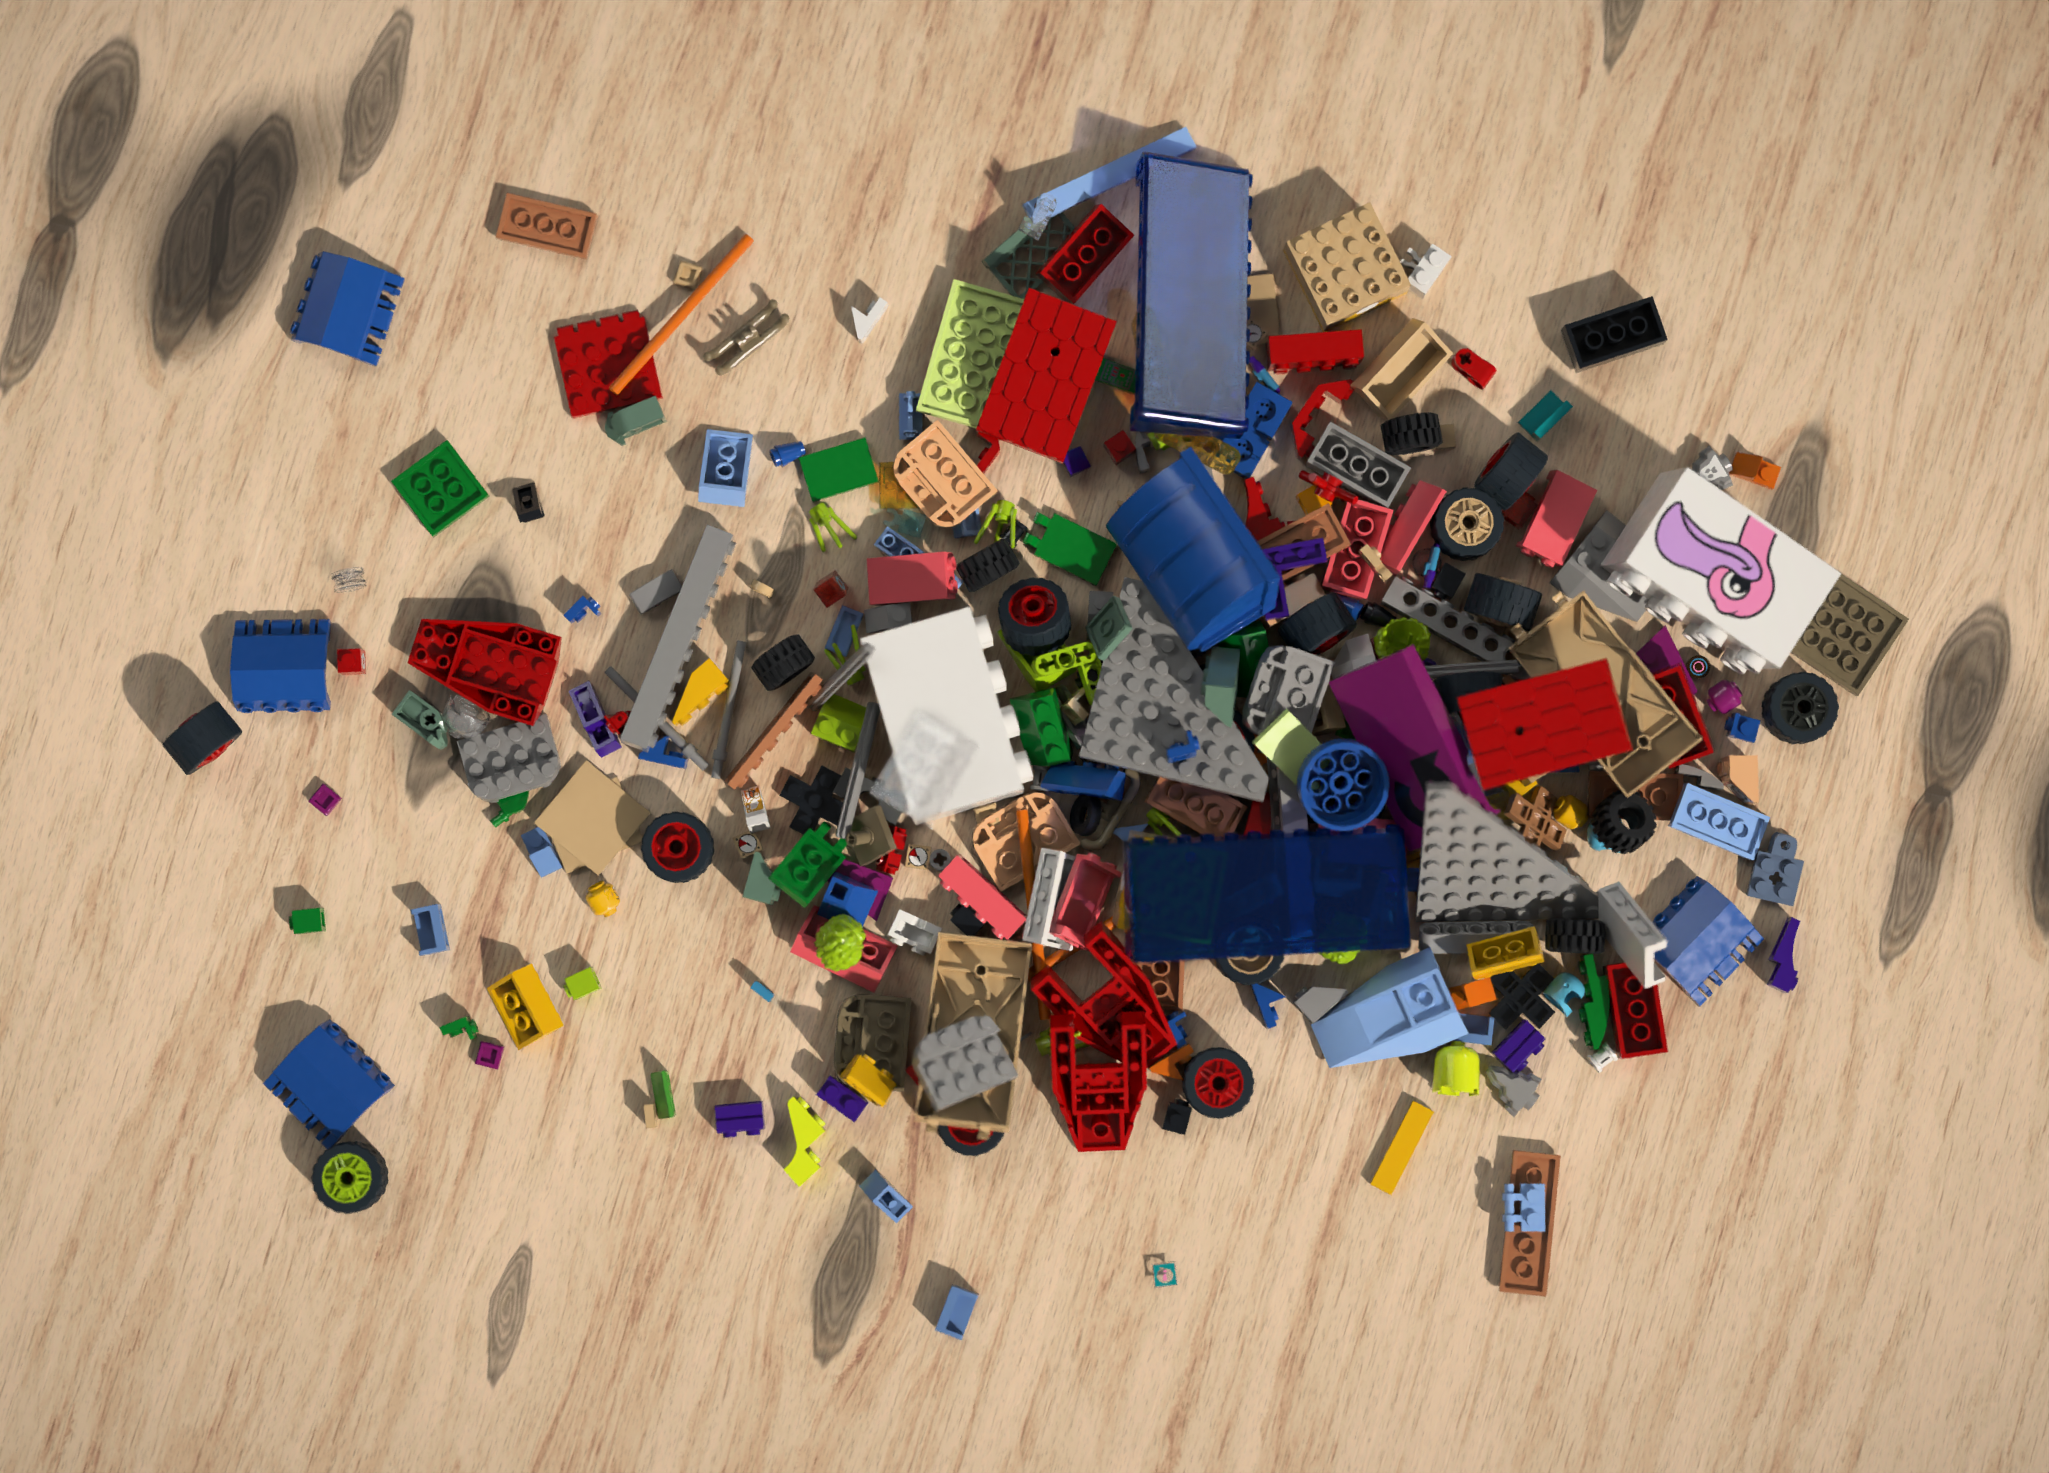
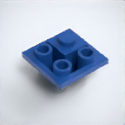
[817,872,878,927]

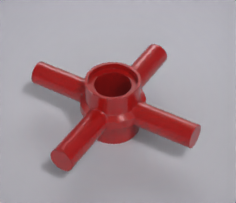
[1299,470,1358,505]

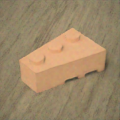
[1253,573,1325,630]

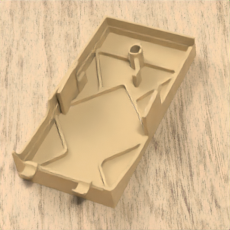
[914,932,1032,1140]

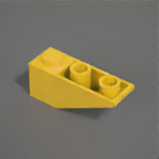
[672,658,729,726]

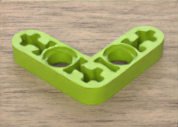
[1031,642,1102,706]

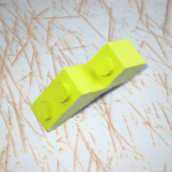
[783,1096,826,1187]

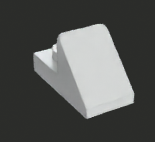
[851,298,888,344]

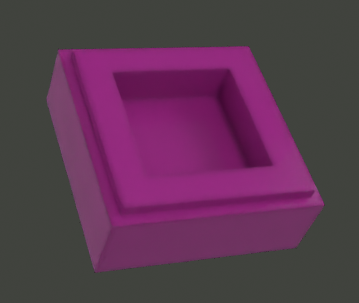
[308,783,342,816]
[475,1041,504,1070]

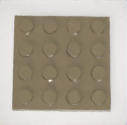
[1790,574,1909,697]

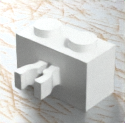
[1400,243,1452,299]

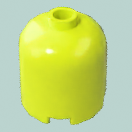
[1432,1041,1480,1096]

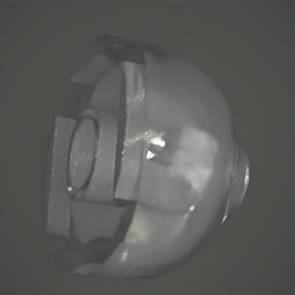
[443,695,491,739]

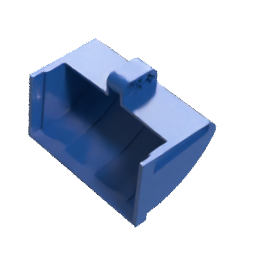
[1106,447,1280,652]

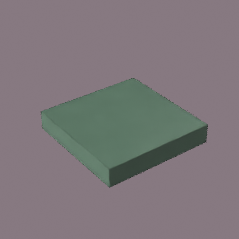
[1085,595,1133,661]

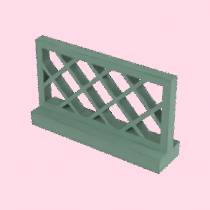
[981,212,1075,299]

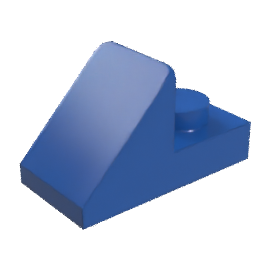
[638,736,688,769]
[1250,983,1286,1029]

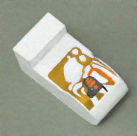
[741,786,771,833]

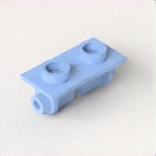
[899,391,922,440]

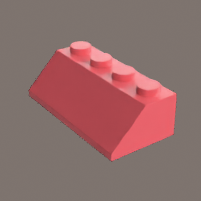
[1380,480,1447,576]
[1321,499,1393,599]
[938,854,1027,940]
[790,905,898,993]

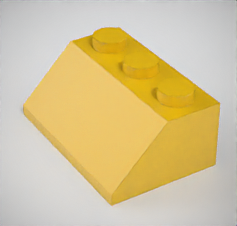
[1466,926,1545,980]
[487,963,564,1050]

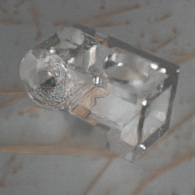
[1018,193,1057,241]

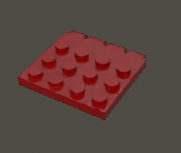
[554,309,663,419]

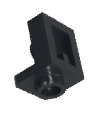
[1162,1099,1193,1135]

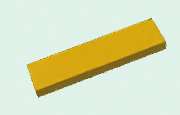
[1370,1101,1434,1195]

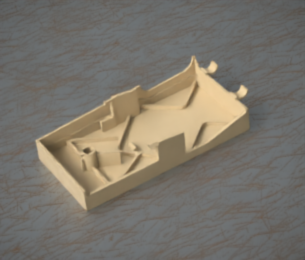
[1509,590,1703,798]

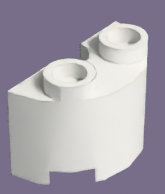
[888,909,942,956]

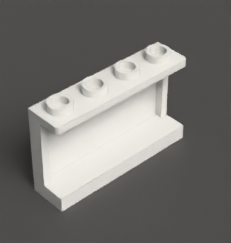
[1022,848,1076,951]
[1598,882,1666,988]

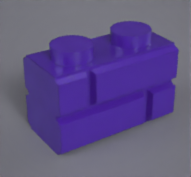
[1491,1019,1545,1073]
[816,1075,869,1122]
[715,1101,765,1138]

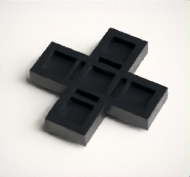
[779,765,843,835]
[1489,963,1555,1029]

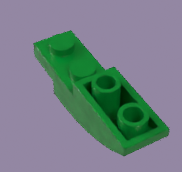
[1578,954,1610,1050]

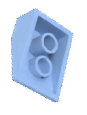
[698,429,753,507]

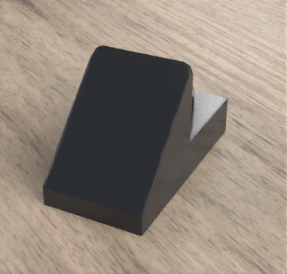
[512,482,544,523]

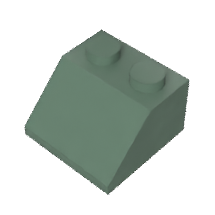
[743,851,781,905]

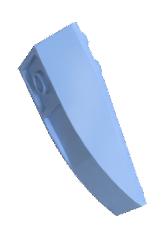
[1311,947,1469,1068]

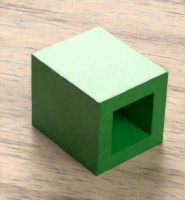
[289,908,326,934]

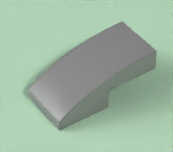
[629,569,682,615]
[1674,764,1724,790]

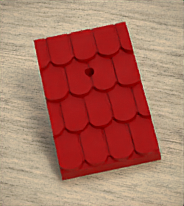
[976,288,1117,464]
[1457,658,1633,790]

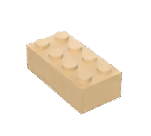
[1350,318,1453,420]

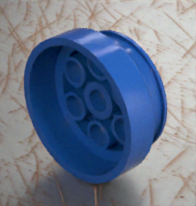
[1297,739,1389,831]

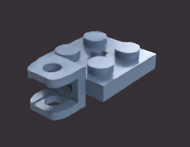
[1746,832,1804,906]

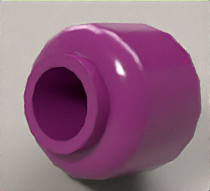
[1706,679,1743,714]

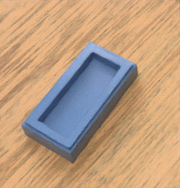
[825,605,864,657]

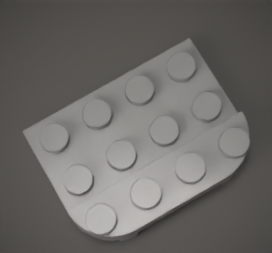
[1242,645,1335,736]
[457,714,561,803]
[912,1016,1018,1112]

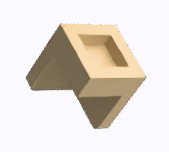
[1060,687,1092,726]

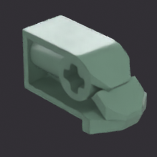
[604,396,667,446]
[392,690,448,750]

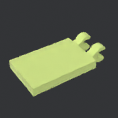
[1252,709,1339,790]

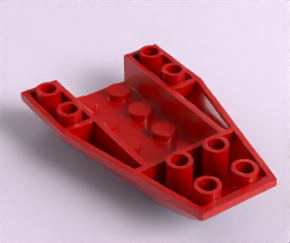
[407,619,562,726]

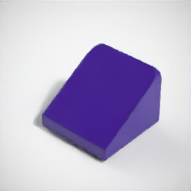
[1063,446,1091,477]

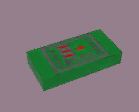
[1095,358,1143,395]

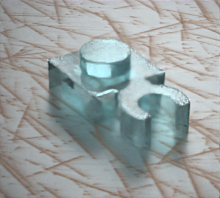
[883,508,926,538]

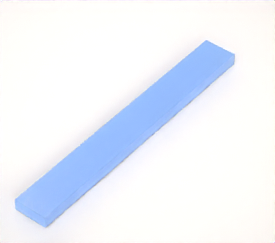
[1022,127,1196,226]

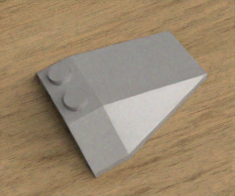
[1549,510,1649,622]

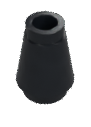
[1360,602,1397,627]

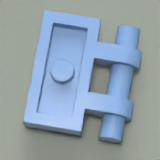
[1502,1183,1545,1232]

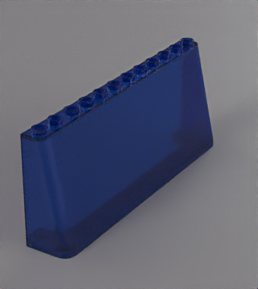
[1130,152,1253,439]
[1123,824,1411,963]

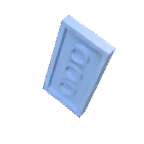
[1668,783,1770,861]

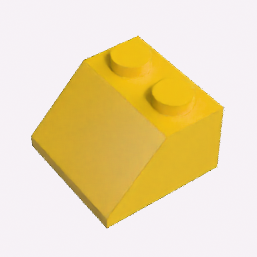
[839,1054,896,1107]

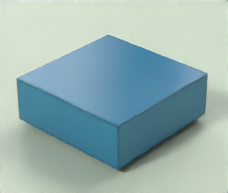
[750,981,775,1002]

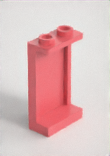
[1516,470,1597,568]
[867,552,958,606]
[1049,853,1121,951]

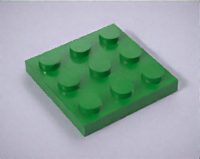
[391,440,489,538]

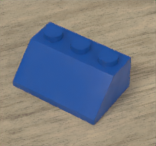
[1041,761,1126,801]

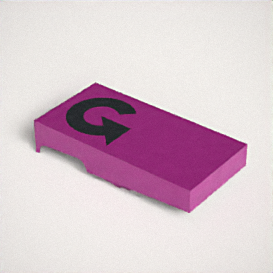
[1329,645,1501,852]

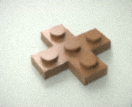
[1504,786,1567,851]

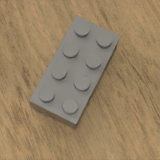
[1305,422,1411,508]

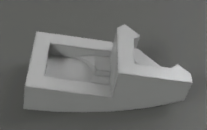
[1135,428,1150,474]

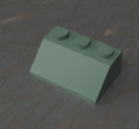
[1201,647,1240,727]

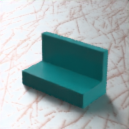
[1518,390,1573,442]

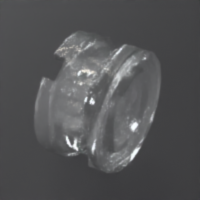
[331,567,367,593]

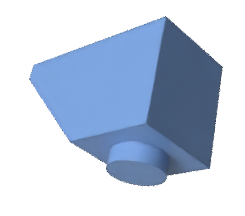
[859,1170,913,1223]

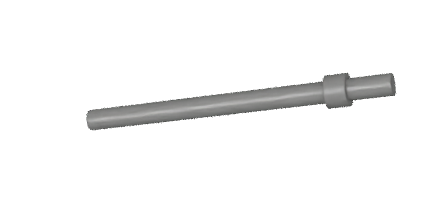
[711,641,746,779]
[604,666,709,771]

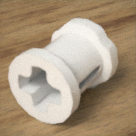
[1587,1043,1618,1073]

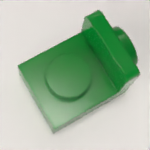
[440,1016,479,1040]

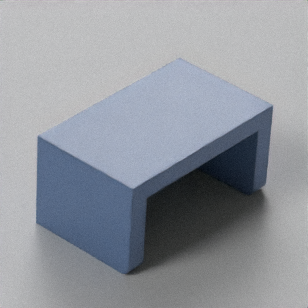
[410,904,450,956]
[1452,1013,1494,1045]
[935,1284,979,1340]

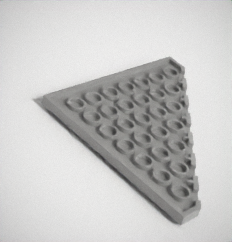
[1079,577,1269,802]
[1415,783,1599,922]

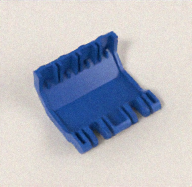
[290,251,405,366]
[230,619,331,713]
[1652,876,1764,1007]
[263,1019,395,1149]

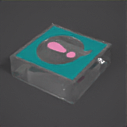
[1152,1261,1178,1288]

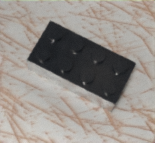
[1561,296,1668,373]

